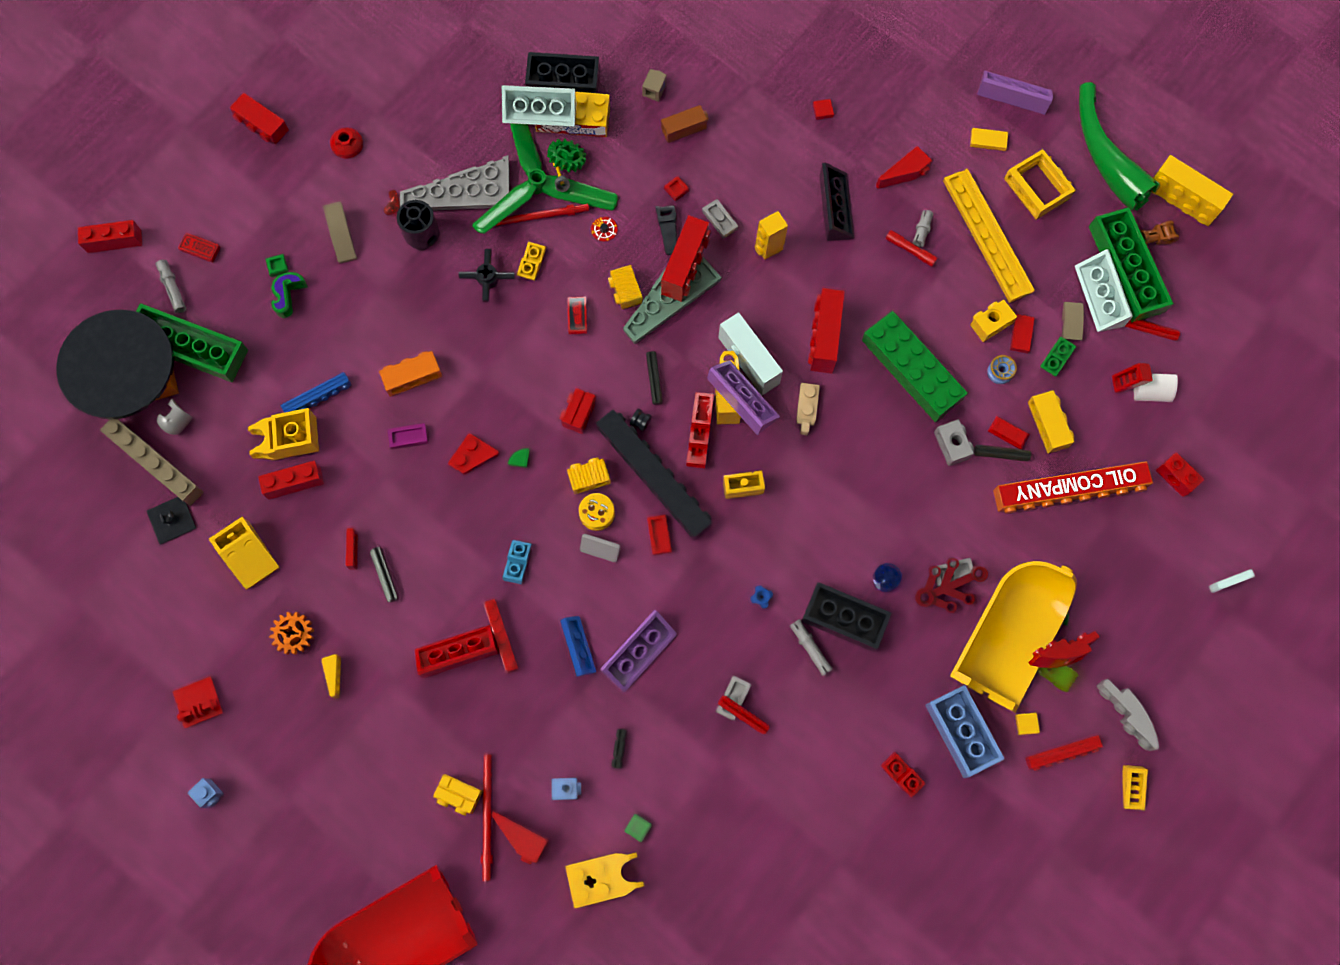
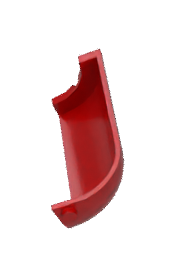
[308,864,478,965]

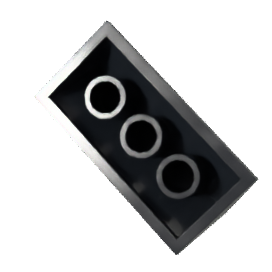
[819,162,855,241]

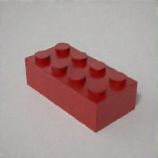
[661,215,711,302]
[807,288,845,374]

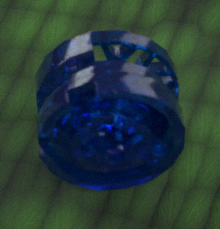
[872,563,902,592]

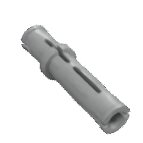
[155,259,187,313]
[790,619,833,676]

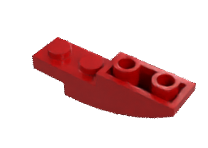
[1028,631,1100,668]

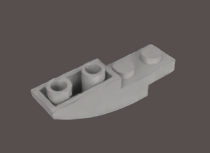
[1096,679,1159,751]

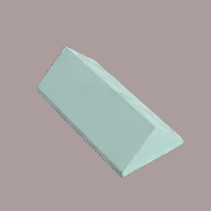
[502,85,577,126]
[1075,249,1133,332]

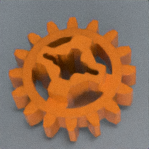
[269,612,314,655]

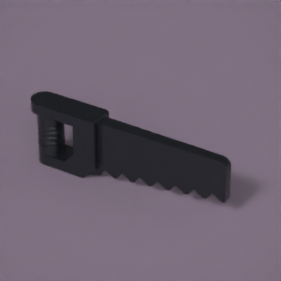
[655,205,677,255]

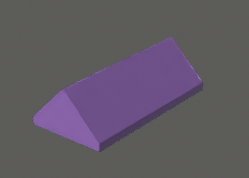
[977,70,1053,115]
[707,360,780,435]
[601,610,677,692]

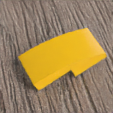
[517,242,546,281]

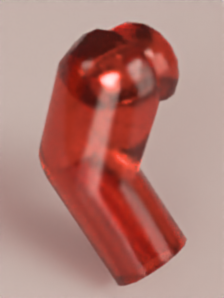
[383,190,400,216]

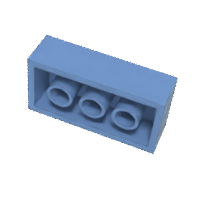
[925,685,1005,778]

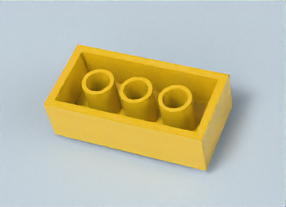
[1152,155,1233,226]

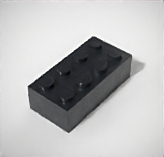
[525,52,600,93]
[801,582,892,652]

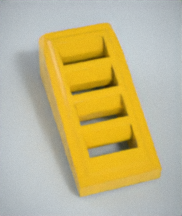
[321,654,341,699]
[1123,765,1148,810]

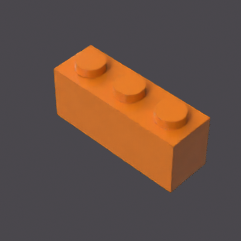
[379,351,443,397]

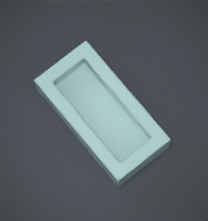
[1209,569,1255,593]

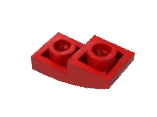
[880,752,926,798]

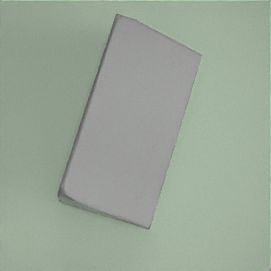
[580,534,621,562]

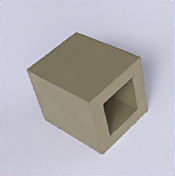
[642,69,667,102]

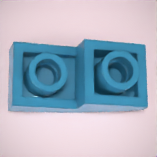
[503,540,531,584]

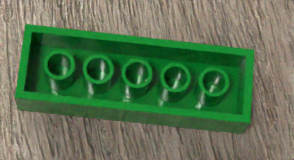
[1089,207,1173,323]
[136,303,248,383]
[861,310,968,422]

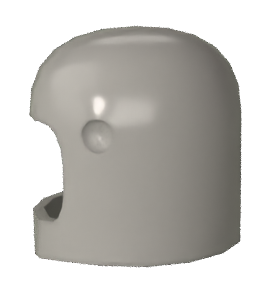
[157,399,193,435]

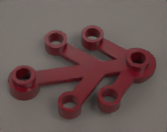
[915,557,988,613]

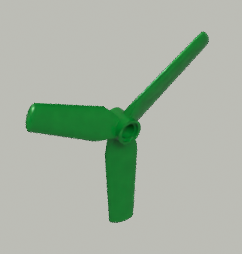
[472,123,618,234]

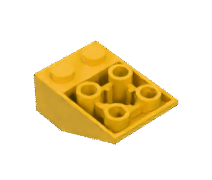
[209,516,280,590]

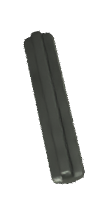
[646,351,662,405]
[974,444,1031,461]
[370,547,398,603]

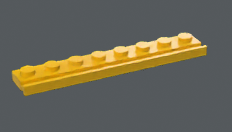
[943,168,1035,303]

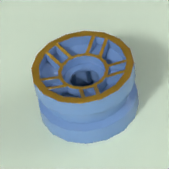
[987,355,1017,384]

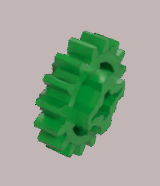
[547,139,586,172]

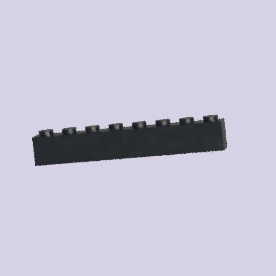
[596,409,712,541]

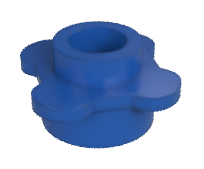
[750,586,773,608]

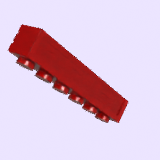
[483,599,519,674]
[1025,735,1103,771]

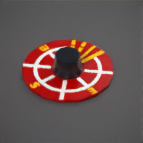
[591,217,618,242]

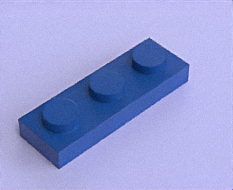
[560,616,596,677]

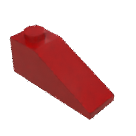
[876,146,932,189]
[491,811,549,865]

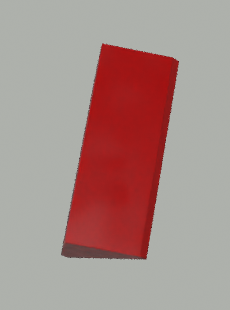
[414,625,499,679]

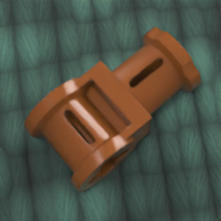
[1140,221,1179,245]

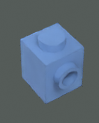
[187,778,224,808]
[552,778,581,800]

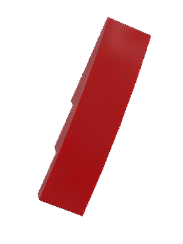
[686,392,714,469]

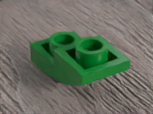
[1040,336,1076,377]

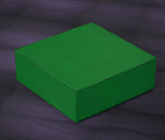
[266,254,289,277]
[624,814,652,842]

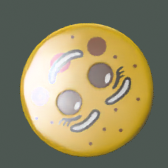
[579,493,615,531]

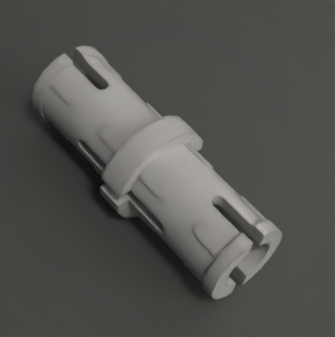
[913,210,934,247]

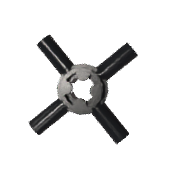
[459,249,515,303]

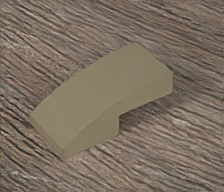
[1062,302,1084,340]

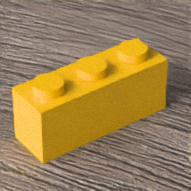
[755,211,788,260]
[1028,390,1074,454]

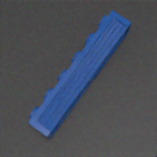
[280,372,351,413]

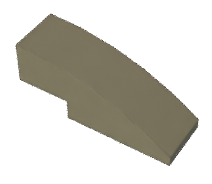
[323,201,357,264]

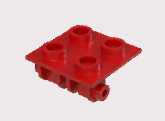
[172,676,223,729]

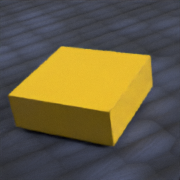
[1015,713,1040,735]

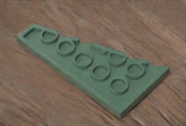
[623,257,721,344]

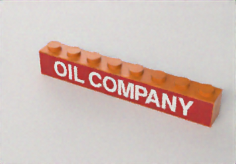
[993,461,1153,514]

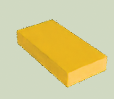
[970,128,1008,151]

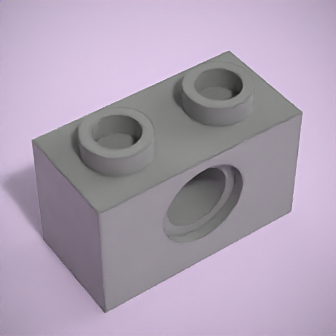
[934,419,974,466]

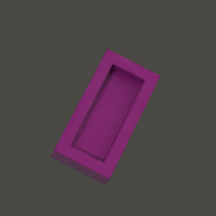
[387,423,429,449]

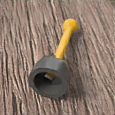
[553,163,570,192]

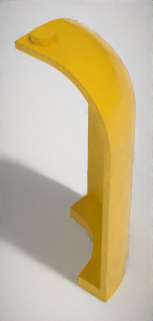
[950,561,1077,713]

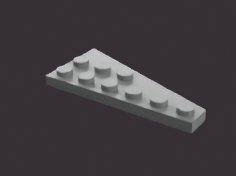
[400,155,510,210]

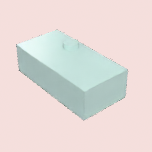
[719,312,783,396]

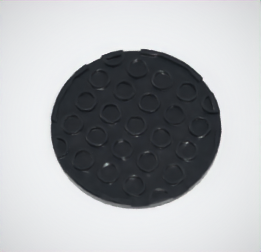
[56,309,174,420]

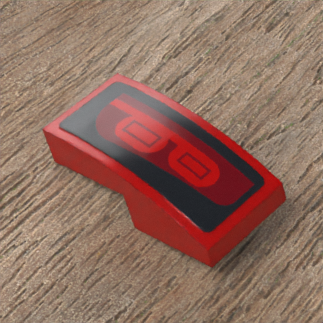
[568,297,587,334]

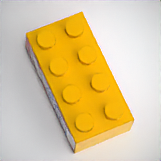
[535,92,610,137]

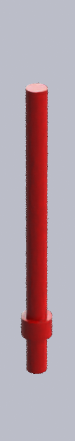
[495,204,589,226]
[480,754,493,881]

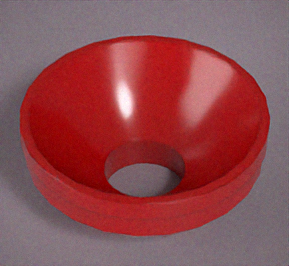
[330,127,363,159]

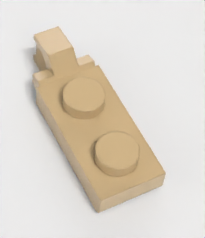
[796,383,820,435]

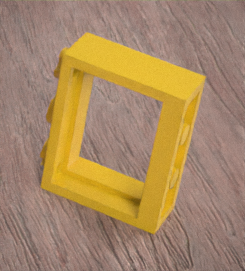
[1004,149,1075,220]

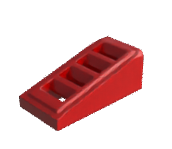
[1112,363,1153,393]

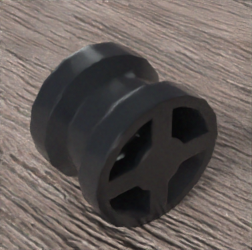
[630,408,652,432]

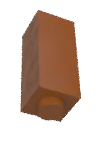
[661,105,709,143]

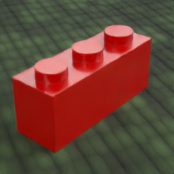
[229,92,289,145]
[77,220,142,253]
[258,460,325,500]

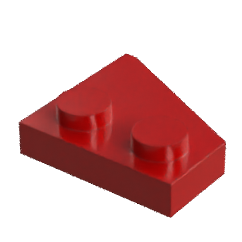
[447,433,500,475]

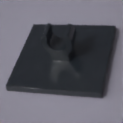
[146,497,197,545]

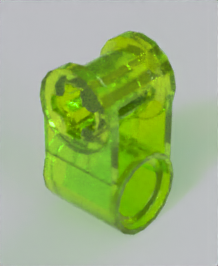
[1038,666,1079,692]

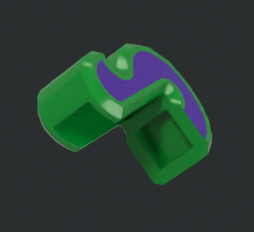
[271,272,308,318]

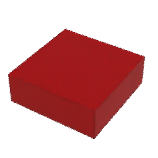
[813,99,834,120]
[664,176,689,202]

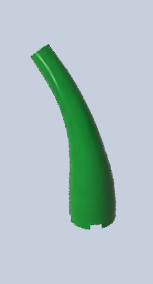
[1079,82,1160,212]

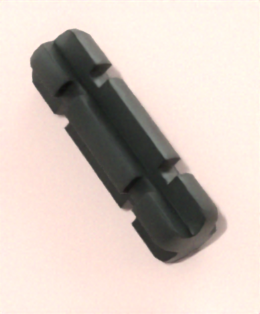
[611,729,627,769]

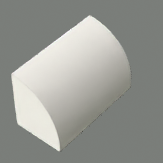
[1134,374,1178,402]

